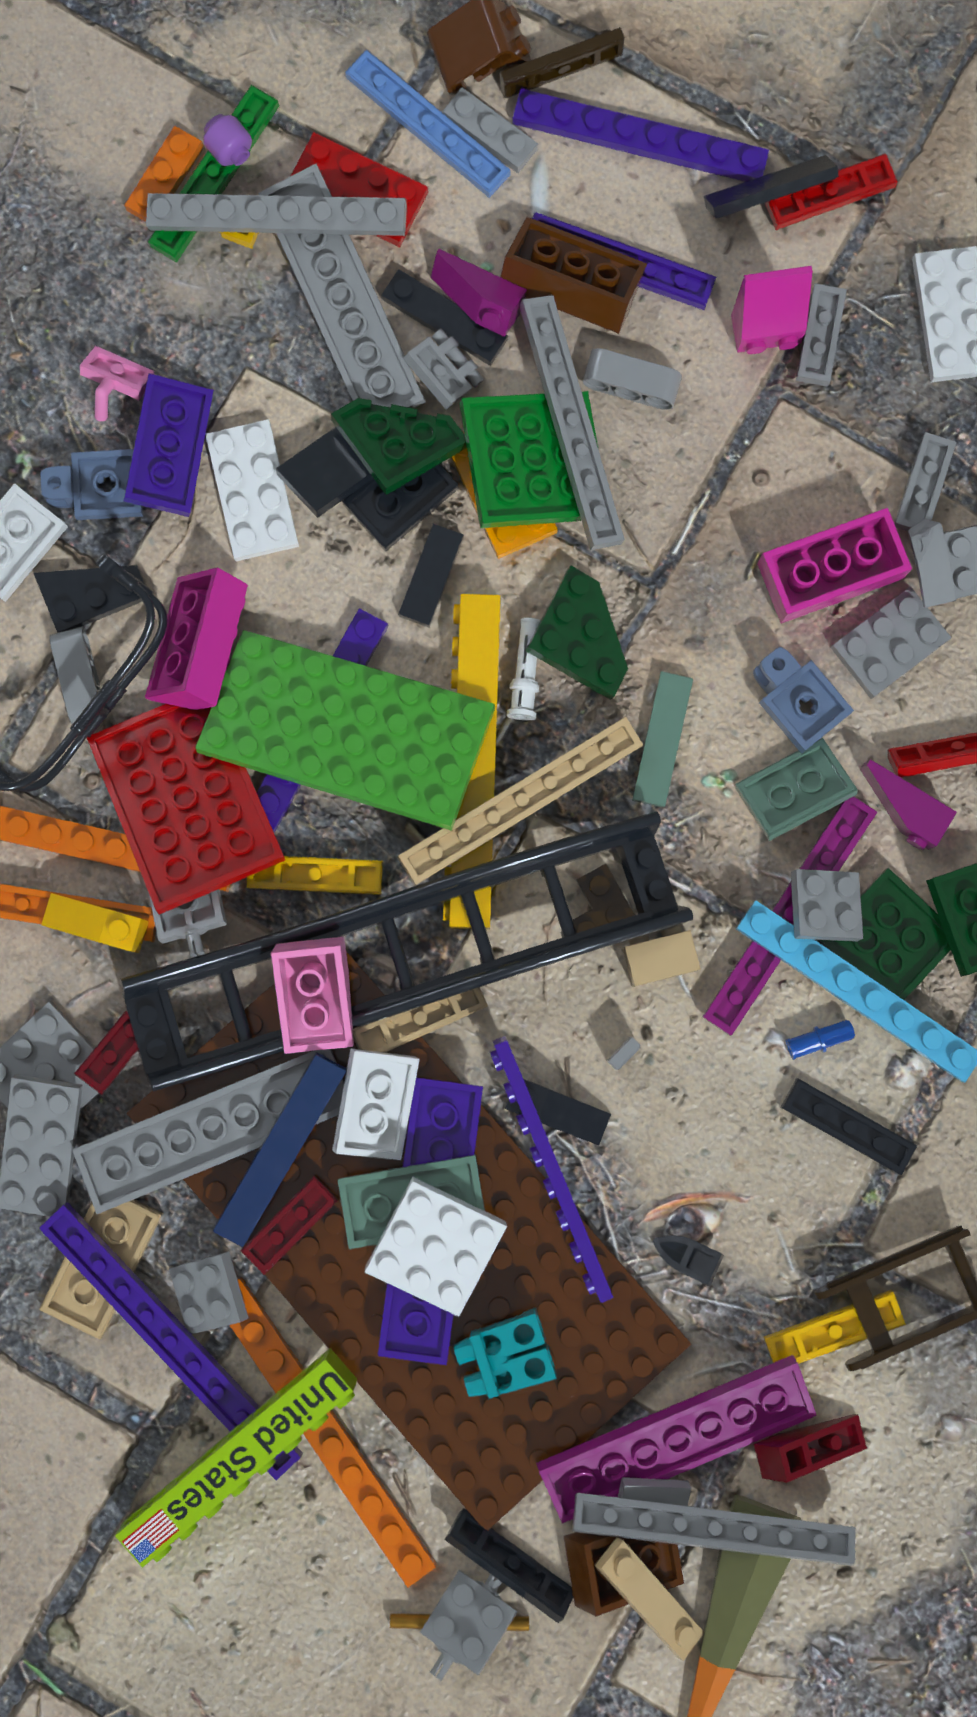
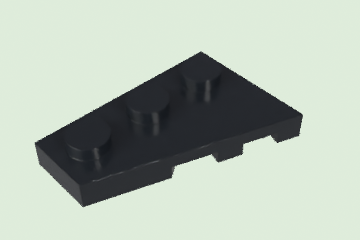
[33,565,146,633]

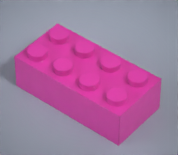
[757,508,912,624]

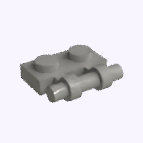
[403,329,484,410]

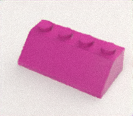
[145,567,248,710]

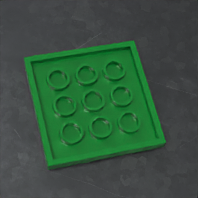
[459,391,599,528]

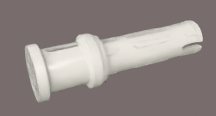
[507,618,541,721]

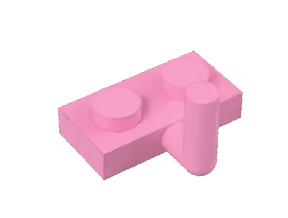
[80,346,154,421]

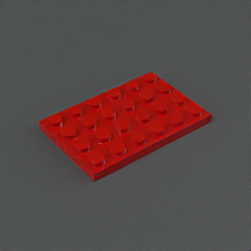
[87,704,286,915]

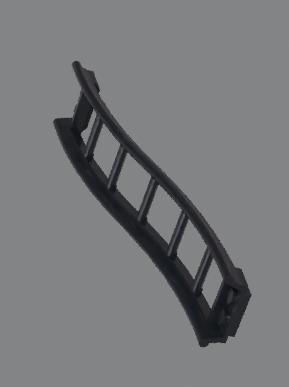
[120,811,693,1091]

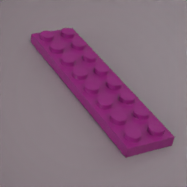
[536,1355,817,1524]

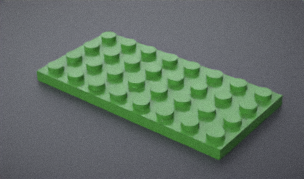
[195,630,495,831]

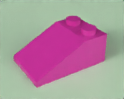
[731,266,813,354]

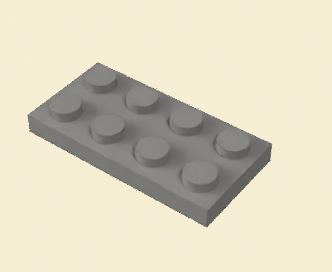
[0,1074,83,1217]

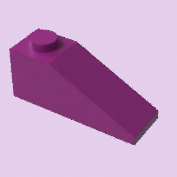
[430,249,527,337]
[860,759,957,850]

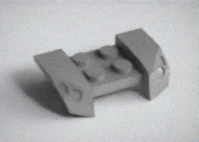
[908,518,977,608]

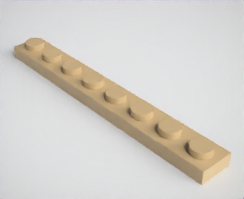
[397,717,643,886]

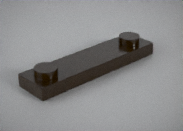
[500,27,625,98]

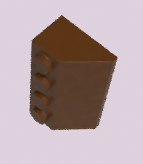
[501,217,647,334]

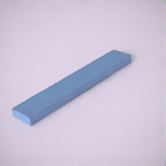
[345,50,511,198]

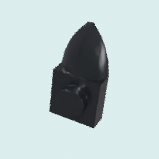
[653,1235,724,1287]

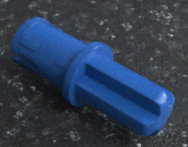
[786,1020,855,1060]

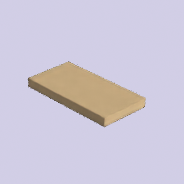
[39,1199,163,1340]

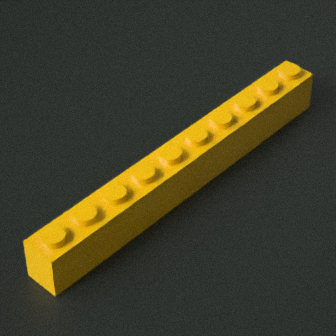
[443,594,500,930]

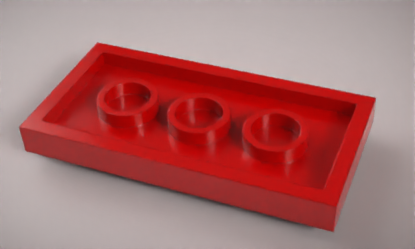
[290,132,429,247]

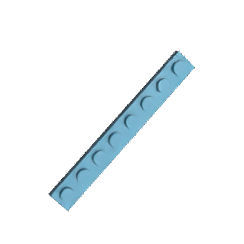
[736,900,977,1083]

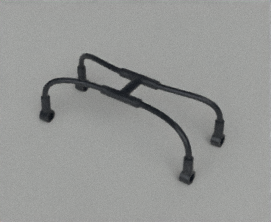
[0,553,168,792]

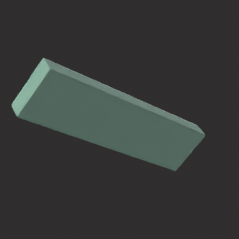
[632,671,693,808]

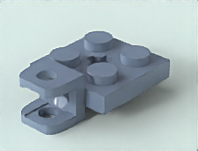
[40,449,143,520]
[753,647,854,754]

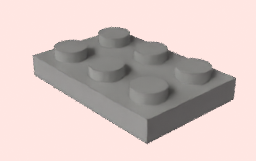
[831,586,952,699]

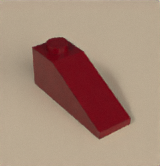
[754,1414,867,1483]

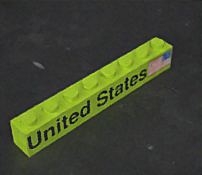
[115,1348,358,1568]

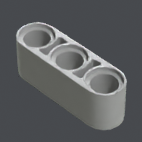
[582,348,682,410]
[49,627,107,724]

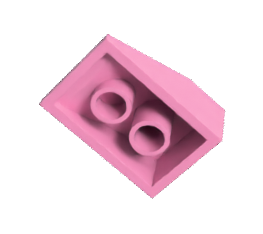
[271,937,354,1054]

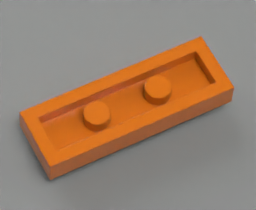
[124,125,204,222]

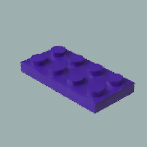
[123,373,214,517]

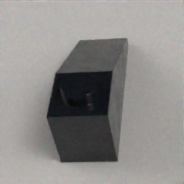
[505,1078,611,1145]

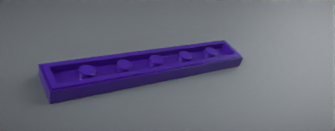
[532,212,716,310]

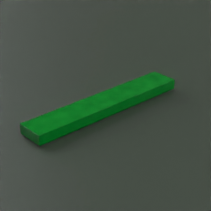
[148,85,279,263]

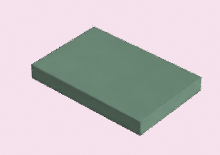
[735,738,858,841]

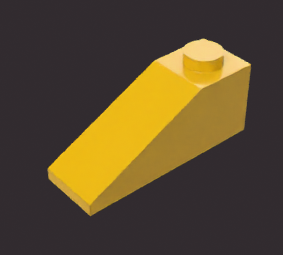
[41,893,149,953]

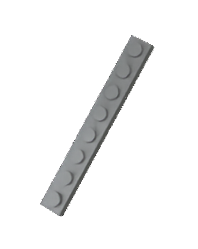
[146,193,407,236]
[519,295,625,550]
[572,1493,856,1566]

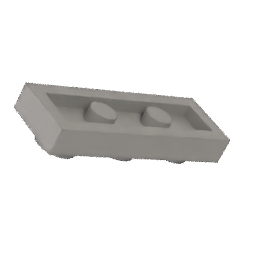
[442,87,538,173]
[796,283,847,387]
[894,432,957,531]

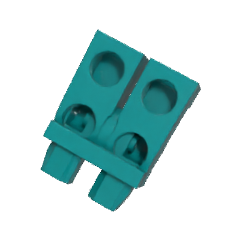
[453,1308,557,1399]

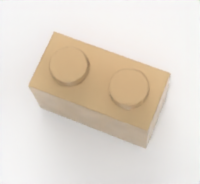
[622,926,701,987]

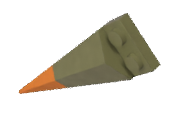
[687,1494,801,1717]

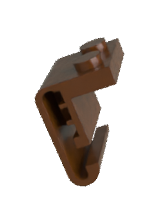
[427,0,531,94]

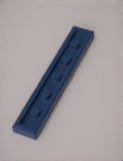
[213,1052,346,1247]

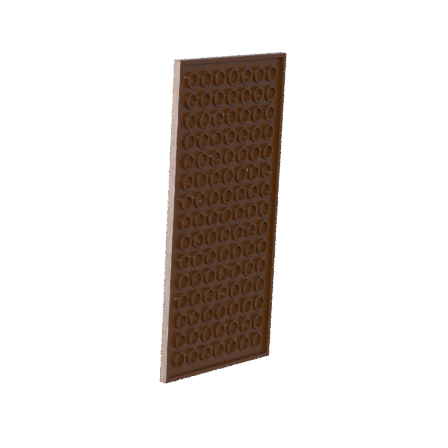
[126,951,691,1530]

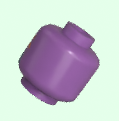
[203,114,252,166]

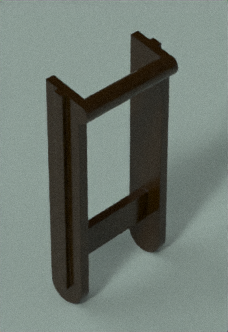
[814,1225,977,1371]

